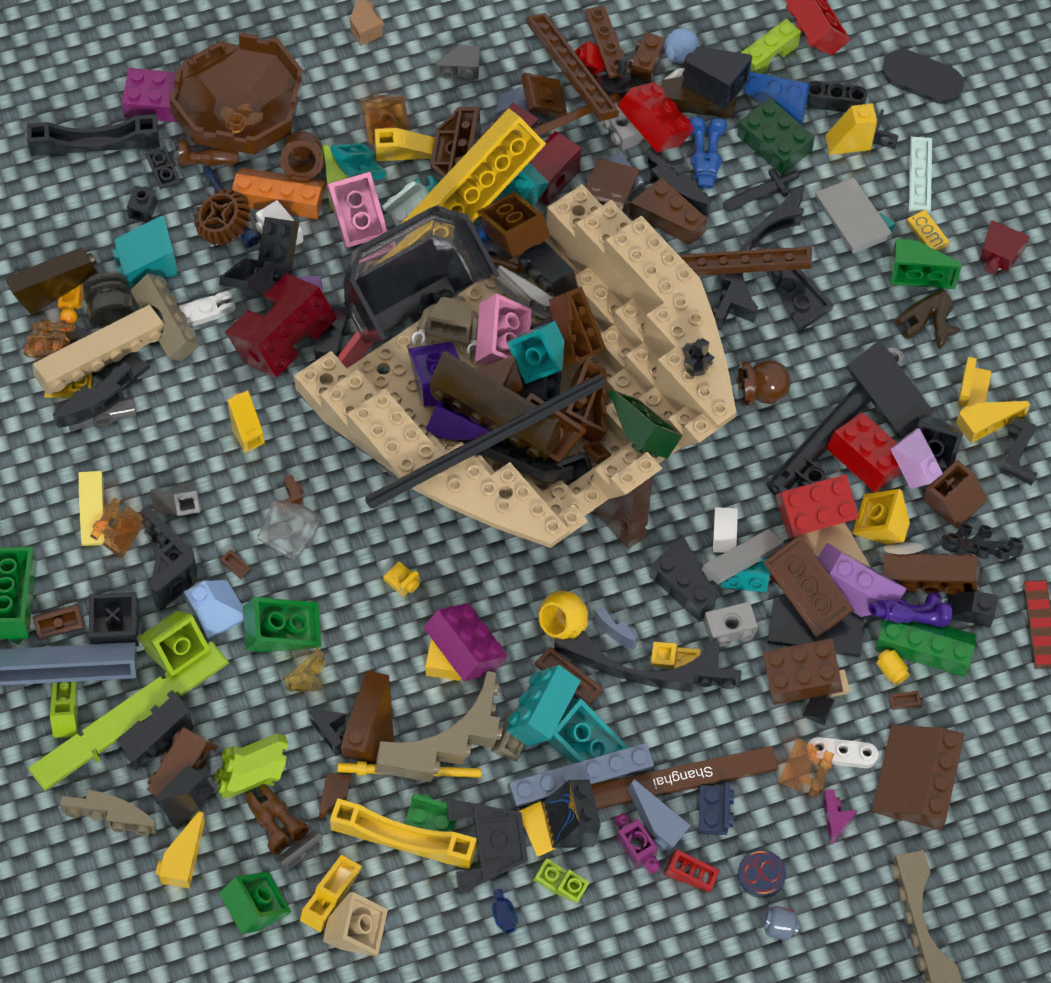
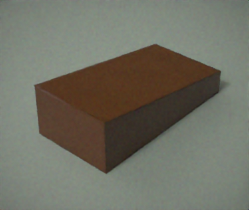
[220,549,251,580]
[890,690,921,710]

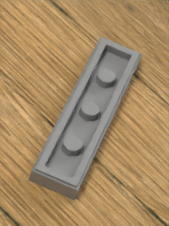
[702,529,784,584]

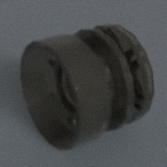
[82,272,135,328]

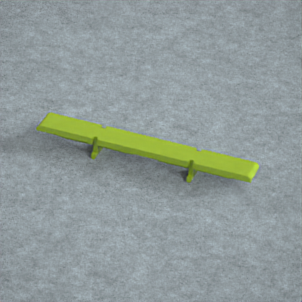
[28,642,229,791]

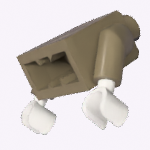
[412,295,479,358]

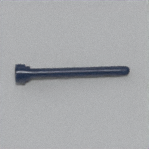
[203,166,261,248]

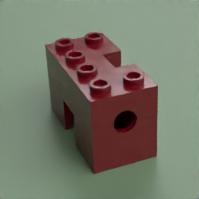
[481,102,581,205]
[225,273,337,378]

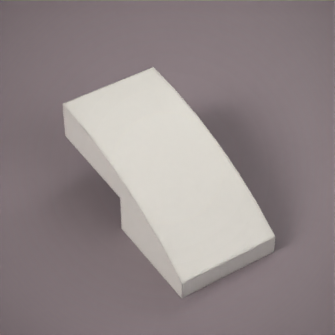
[712,507,738,553]

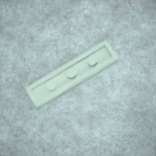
[908,136,932,214]

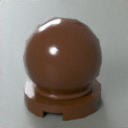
[280,131,324,182]
[738,360,791,406]

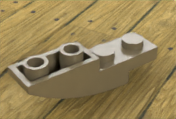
[60,790,157,836]

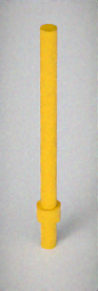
[338,761,481,778]

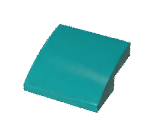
[330,143,387,180]

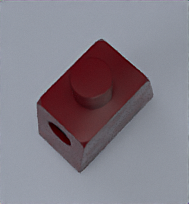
[980,220,1030,274]

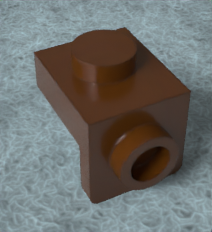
[280,475,304,515]

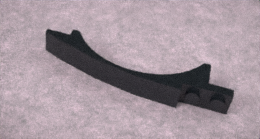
[713,188,804,331]
[554,631,742,692]

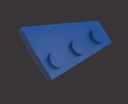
[744,71,810,125]

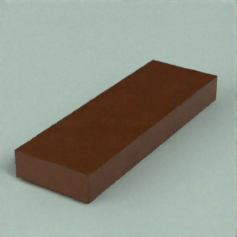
[535,647,604,707]

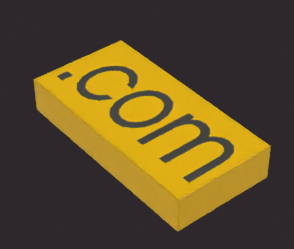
[906,210,950,251]

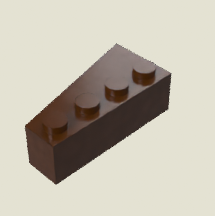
[883,553,982,595]

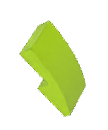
[533,858,590,904]

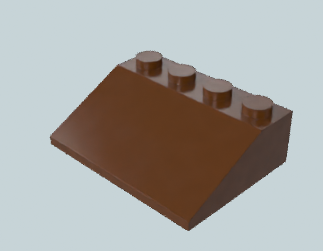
[871,725,964,831]

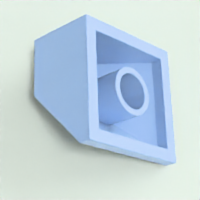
[184,580,244,640]

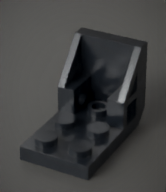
[219,217,299,293]
[141,505,197,611]

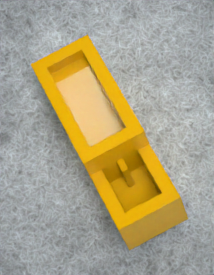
[300,855,362,933]

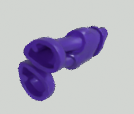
[868,592,952,627]

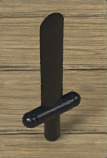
[723,168,800,210]

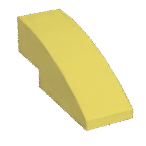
[79,471,105,546]

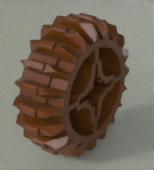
[193,188,252,246]

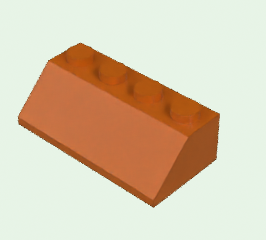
[232,167,327,219]

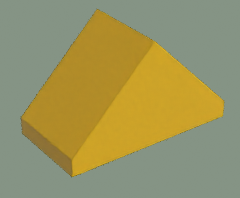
[425,639,461,681]

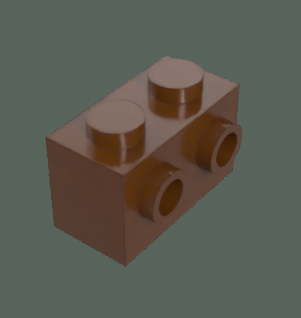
[628,32,665,84]

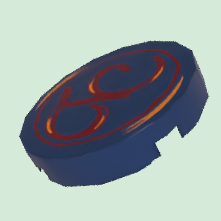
[738,850,786,898]

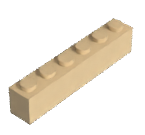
[33,304,164,395]

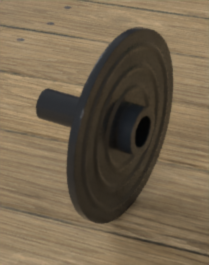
[596,58,647,93]

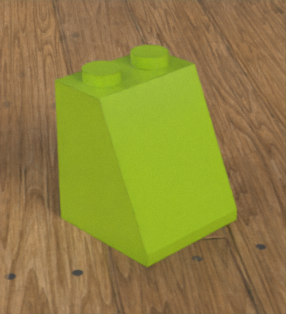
[138,610,210,677]

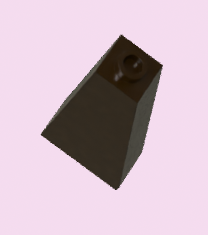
[661,77,737,118]
[4,247,99,315]

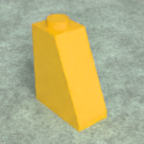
[825,103,877,155]

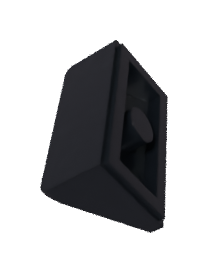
[551,452,593,484]

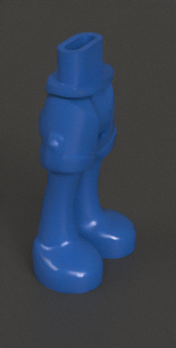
[689,117,727,189]

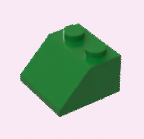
[219,871,292,934]

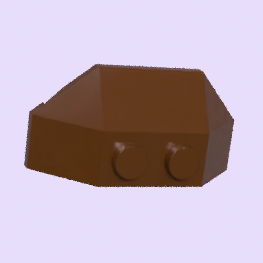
[430,107,481,178]

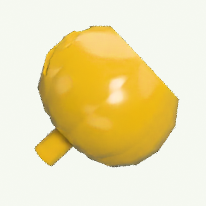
[538,590,588,640]

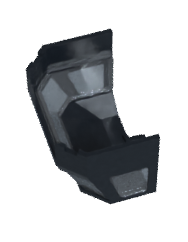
[344,205,500,343]

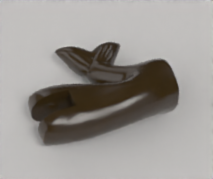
[893,289,961,349]

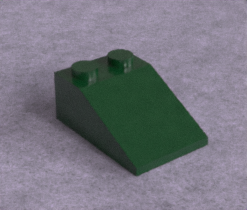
[610,389,683,459]

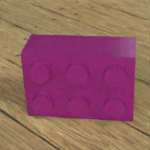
[122,68,178,123]
[424,603,508,681]

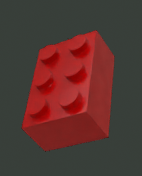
[785,0,851,56]
[617,82,695,153]
[826,412,902,493]
[775,474,859,539]

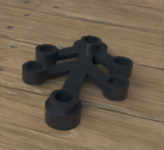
[941,523,1024,560]

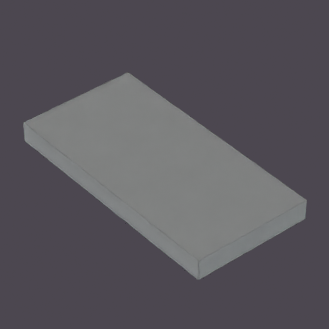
[815,178,892,253]

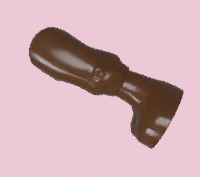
[178,139,239,167]
[244,784,310,855]

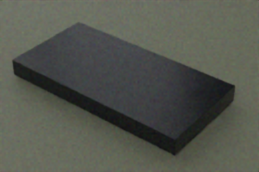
[845,340,934,438]
[477,442,573,481]
[767,598,865,658]

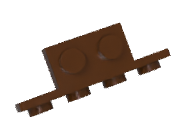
[585,6,629,79]

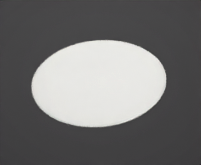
[884,542,924,554]

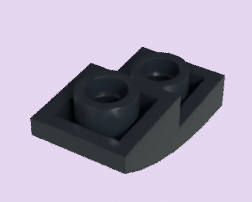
[145,146,180,190]

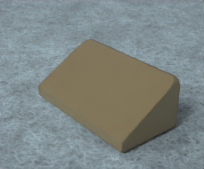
[491,709,525,762]

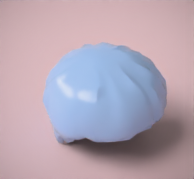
[664,28,701,64]

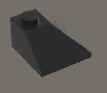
[917,414,963,473]
[154,765,215,830]

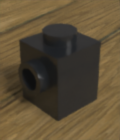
[127,185,158,223]

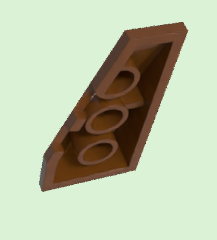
[341,670,394,764]

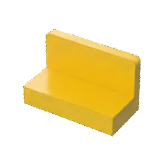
[957,357,991,407]

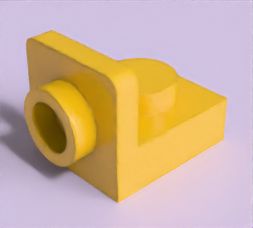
[383,562,419,597]

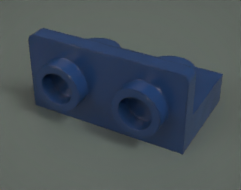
[698,782,734,835]

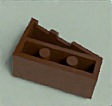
[629,178,707,245]
[549,286,607,368]
[147,727,219,796]

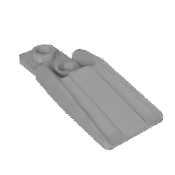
[495,266,553,319]

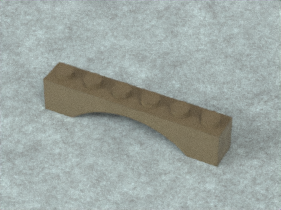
[891,850,962,983]

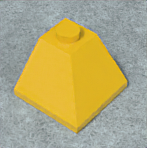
[852,489,910,545]

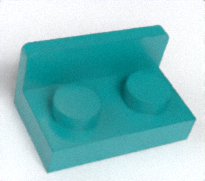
[721,557,770,592]

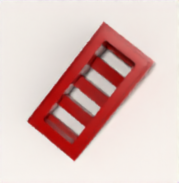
[663,849,720,893]

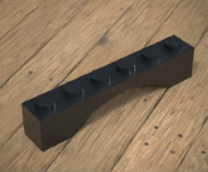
[27,114,160,156]

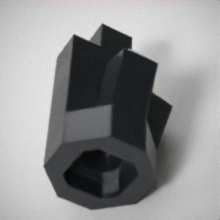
[682,338,715,376]

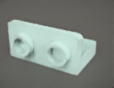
[382,181,429,226]

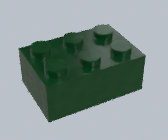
[737,98,815,175]

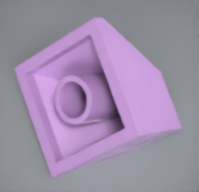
[890,428,943,489]

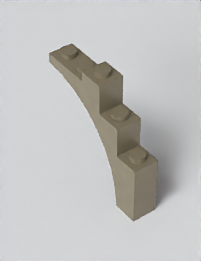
[374,671,503,782]

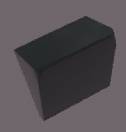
[803,697,835,726]

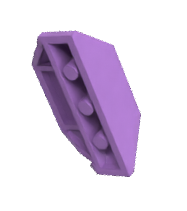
[818,542,907,617]

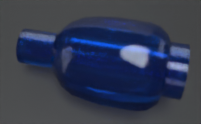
[492,889,518,934]

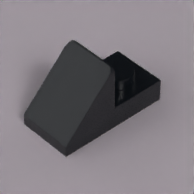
[308,709,346,756]

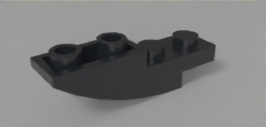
[644,147,711,216]
[52,362,134,428]

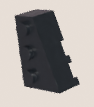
[117,690,194,770]

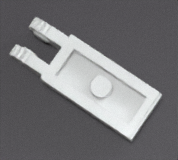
[178,291,236,327]

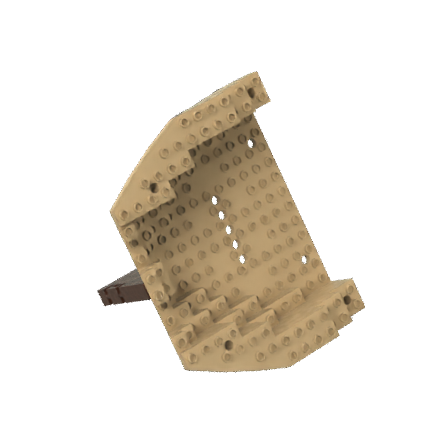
[294,184,736,550]

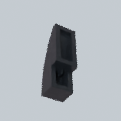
[314,305,349,360]

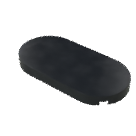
[882,49,964,104]

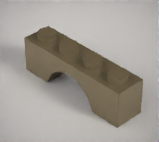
[130,274,200,361]

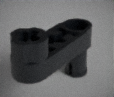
[1000,416,1038,486]

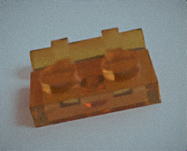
[23,320,75,358]
[90,498,143,558]
[779,738,834,798]

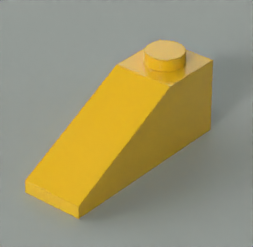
[956,401,1030,444]
[156,811,205,889]

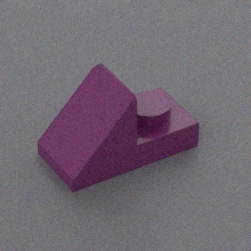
[822,789,857,844]

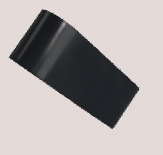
[806,81,868,112]

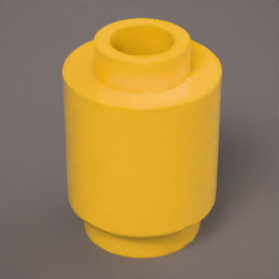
[876,649,910,685]

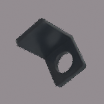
[872,109,899,149]

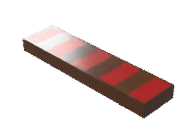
[1023,580,1051,669]

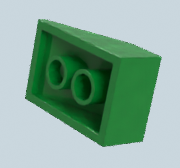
[890,238,962,289]
[243,597,322,652]

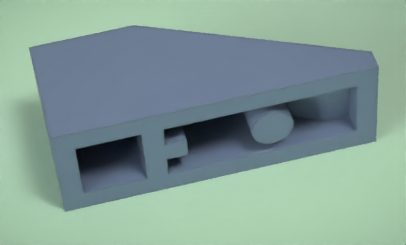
[627,779,690,853]

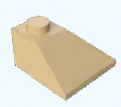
[323,892,388,956]

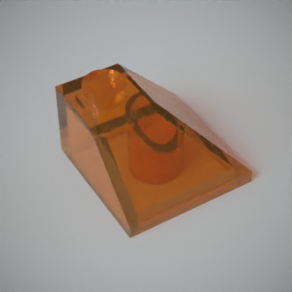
[359,95,410,145]

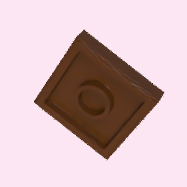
[521,72,567,117]

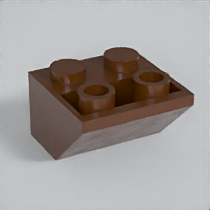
[923,460,988,529]

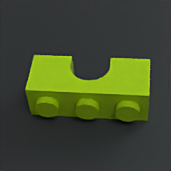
[741,19,801,73]

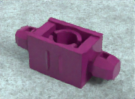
[615,813,660,875]

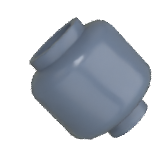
[762,906,800,941]

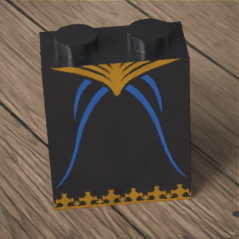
[541,779,601,848]

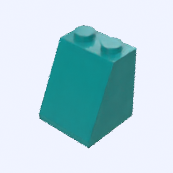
[112,216,178,287]

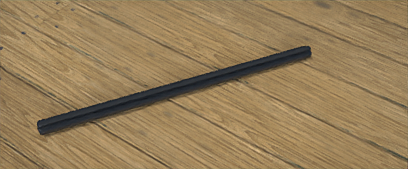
[365,374,605,508]

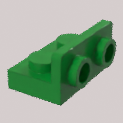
[404,793,457,832]

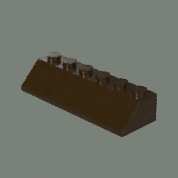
[430,351,560,463]

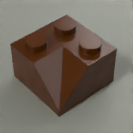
[476,356,523,397]

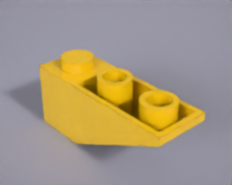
[375,128,435,161]
[227,390,265,453]

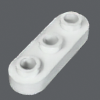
[806,737,879,768]

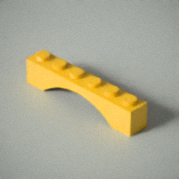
[330,798,477,870]

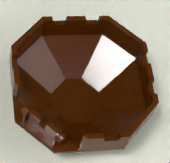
[170,33,303,155]

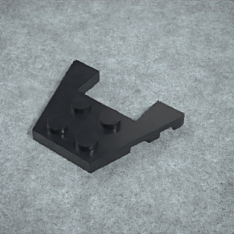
[446,799,528,894]

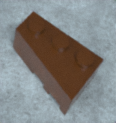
[560,359,607,442]

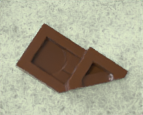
[319,772,351,818]

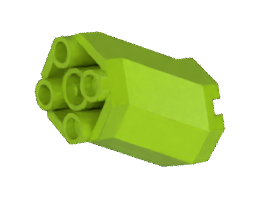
[214,733,288,799]

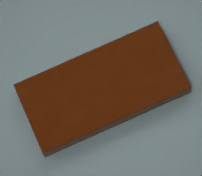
[763,535,855,638]

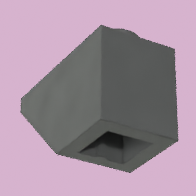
[436,45,480,80]
[150,482,200,516]

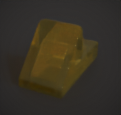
[284,648,325,692]

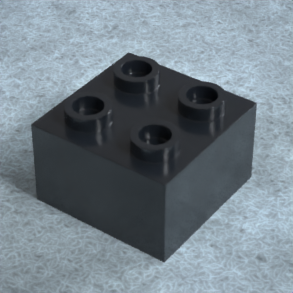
[89,592,140,646]

